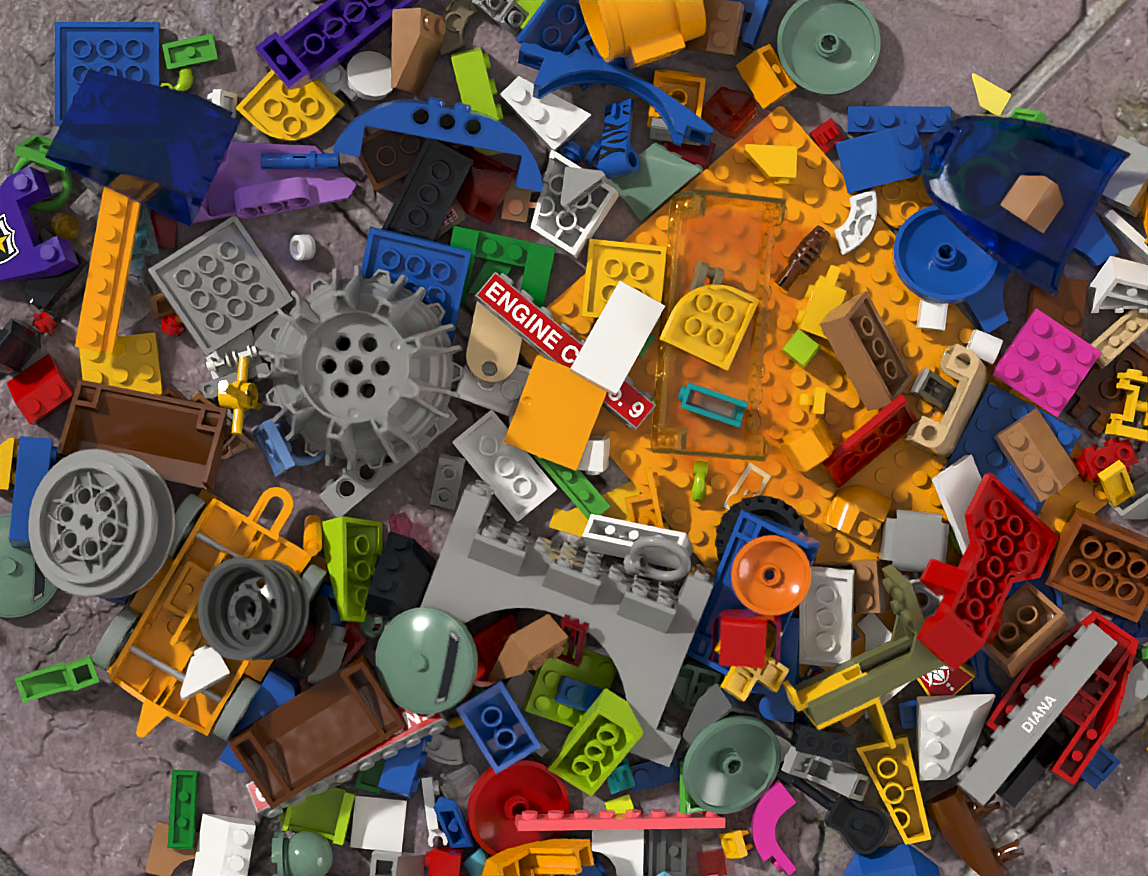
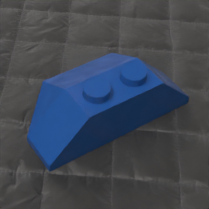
[842,844,940,876]

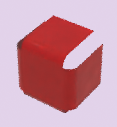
[711,609,782,669]

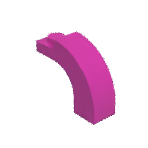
[751,779,797,875]

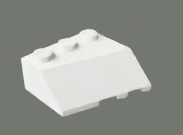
[531,149,619,260]
[915,694,996,781]

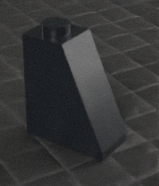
[24,227,89,310]

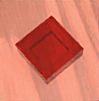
[697,848,727,876]

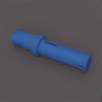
[261,151,340,171]

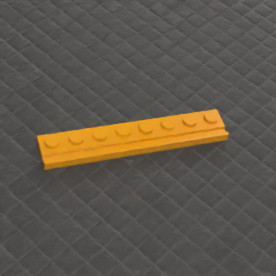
[75,141,151,354]

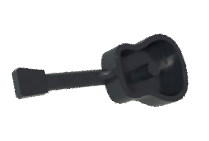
[776,761,889,854]

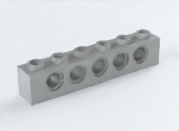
[318,406,459,518]

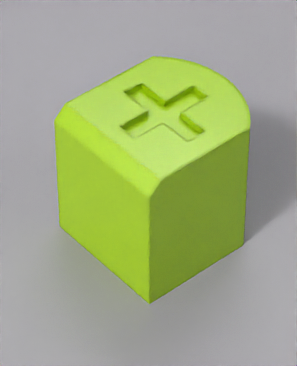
[780,329,821,369]

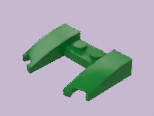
[450,225,556,308]

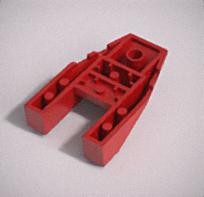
[983,611,1139,786]

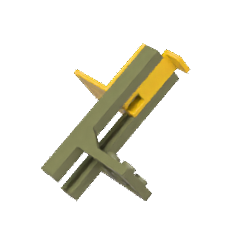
[782,564,945,749]

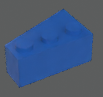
[378,734,433,800]

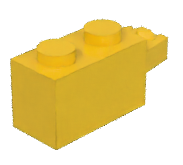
[795,265,847,341]

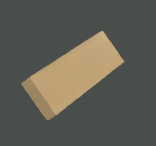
[1090,309,1148,369]

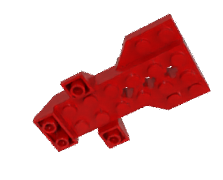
[916,473,1059,671]

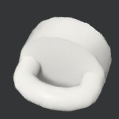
[290,235,316,261]

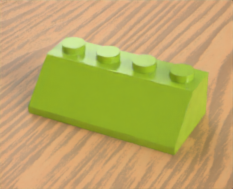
[548,688,643,797]

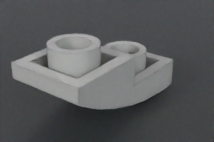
[472,0,529,36]

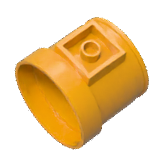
[579,0,706,70]

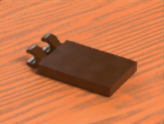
[1067,342,1148,435]

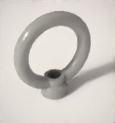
[624,536,691,582]

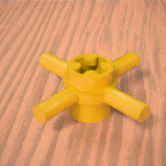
[218,357,262,435]

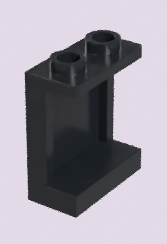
[789,719,852,762]

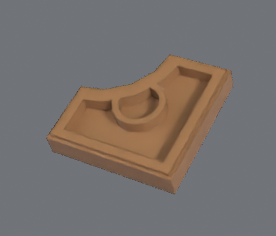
[145,821,200,876]

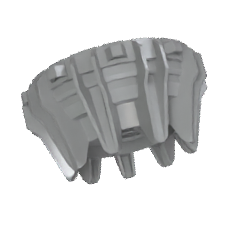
[258,265,464,470]

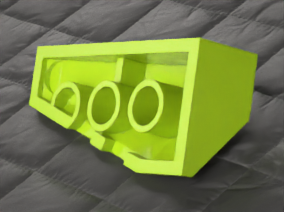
[322,516,383,623]

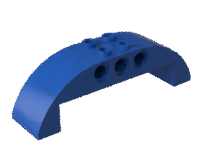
[333,97,543,192]

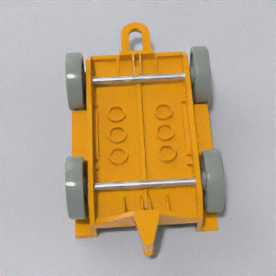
[92,487,328,742]

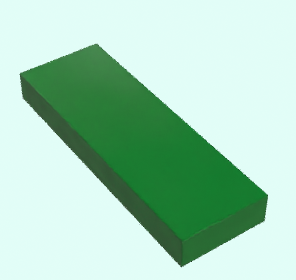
[167,770,199,849]

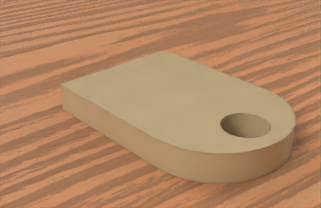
[465,302,522,384]

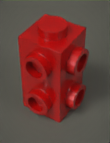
[1074,437,1138,484]

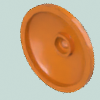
[731,535,811,616]

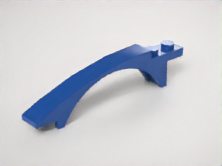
[518,42,713,146]

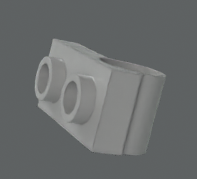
[430,453,466,510]

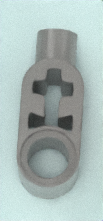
[307,624,348,685]

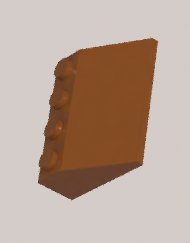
[1044,506,1148,623]

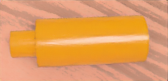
[303,515,323,556]

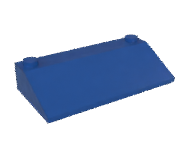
[686,510,821,687]

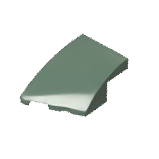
[609,142,703,221]

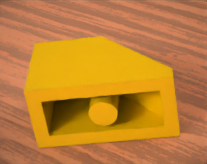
[743,144,797,185]

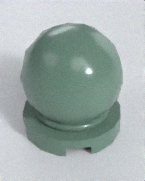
[272,831,334,876]

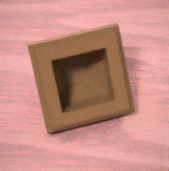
[149,293,176,319]

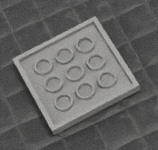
[148,215,293,357]

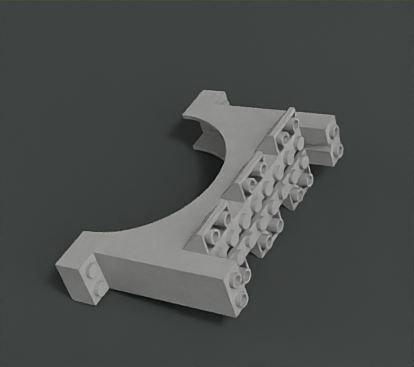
[375,480,714,767]

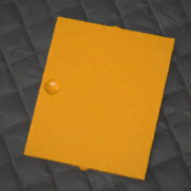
[503,355,607,471]

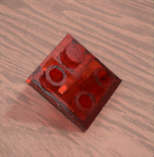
[456,148,516,225]

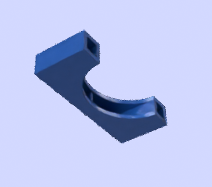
[962,199,1119,334]

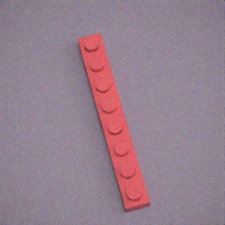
[515,809,725,831]

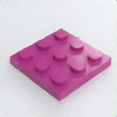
[991,309,1102,417]

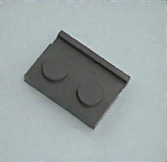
[648,829,687,876]

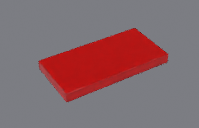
[821,394,918,488]

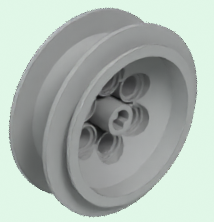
[28,449,175,598]

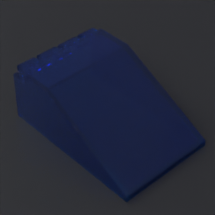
[45,70,241,226]

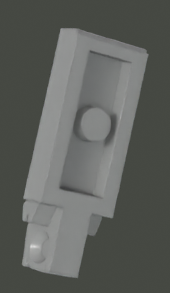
[200,362,271,399]

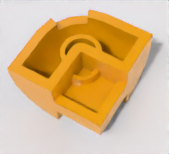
[822,485,892,545]

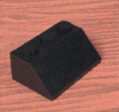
[364,531,436,619]
[969,732,1063,808]

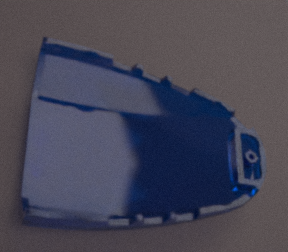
[921,114,1131,296]

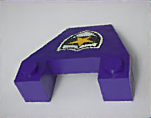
[0,166,79,283]

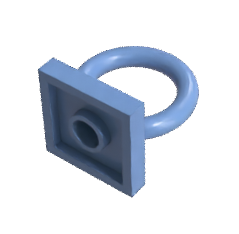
[252,418,326,478]

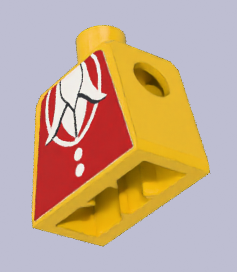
[917,662,976,696]

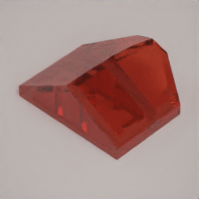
[701,86,759,140]

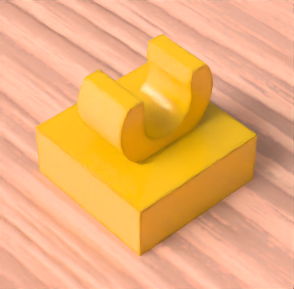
[799,387,826,415]
[719,830,753,859]

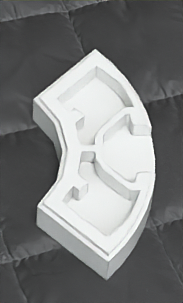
[833,189,877,255]

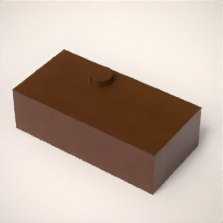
[358,96,464,191]
[1025,274,1088,339]

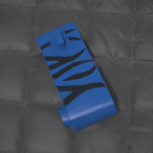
[598,98,639,179]

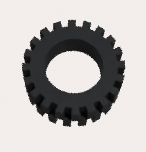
[715,496,808,561]

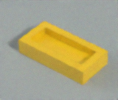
[1098,460,1136,508]

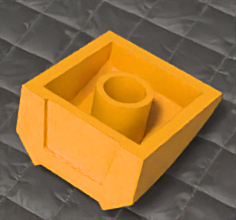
[647,69,706,129]

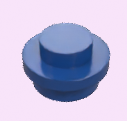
[559,141,584,163]

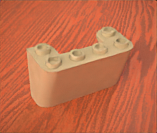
[903,344,989,458]

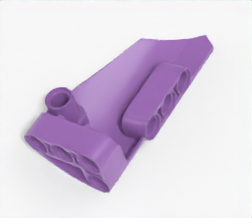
[168,133,357,225]

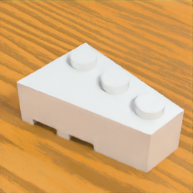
[500,76,591,152]

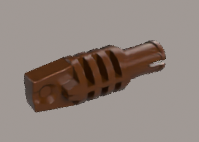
[774,225,831,291]

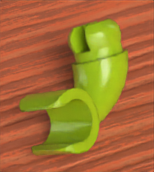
[160,67,194,101]
[691,461,708,502]

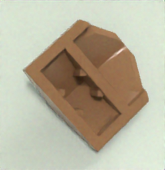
[1000,175,1064,233]

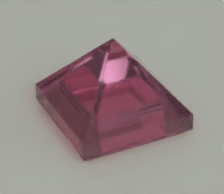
[388,512,413,537]

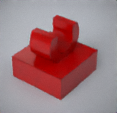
[809,118,846,154]

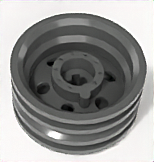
[198,558,309,660]

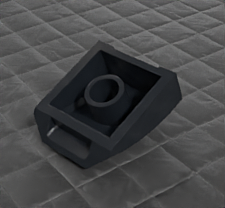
[0,318,41,374]

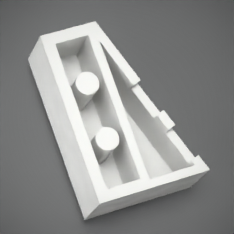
[1087,256,1148,313]

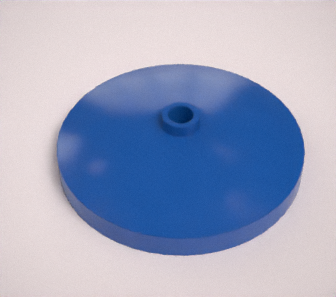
[893,205,999,304]

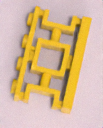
[1105,369,1148,443]

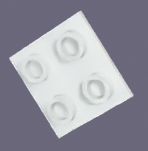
[206,329,262,380]

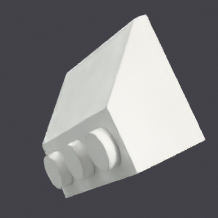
[192,813,256,876]

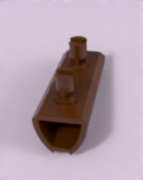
[925,785,1025,876]

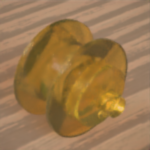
[50,212,80,240]

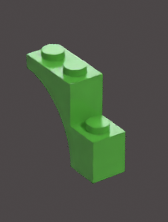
[15,654,100,703]

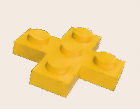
[714,622,789,702]

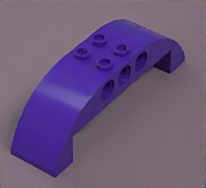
[255,0,419,90]

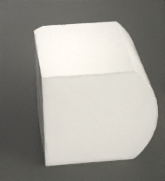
[916,299,948,332]
[966,329,1003,365]

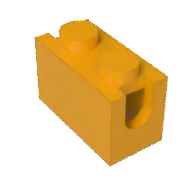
[736,44,797,109]

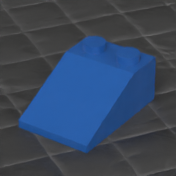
[835,122,928,193]
[455,680,541,774]

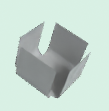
[879,509,950,573]

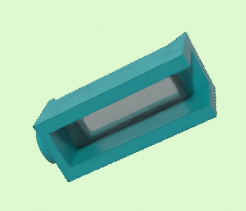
[677,382,748,428]

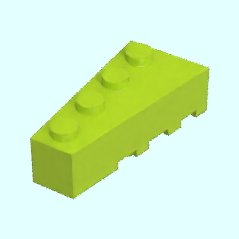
[450,47,504,159]

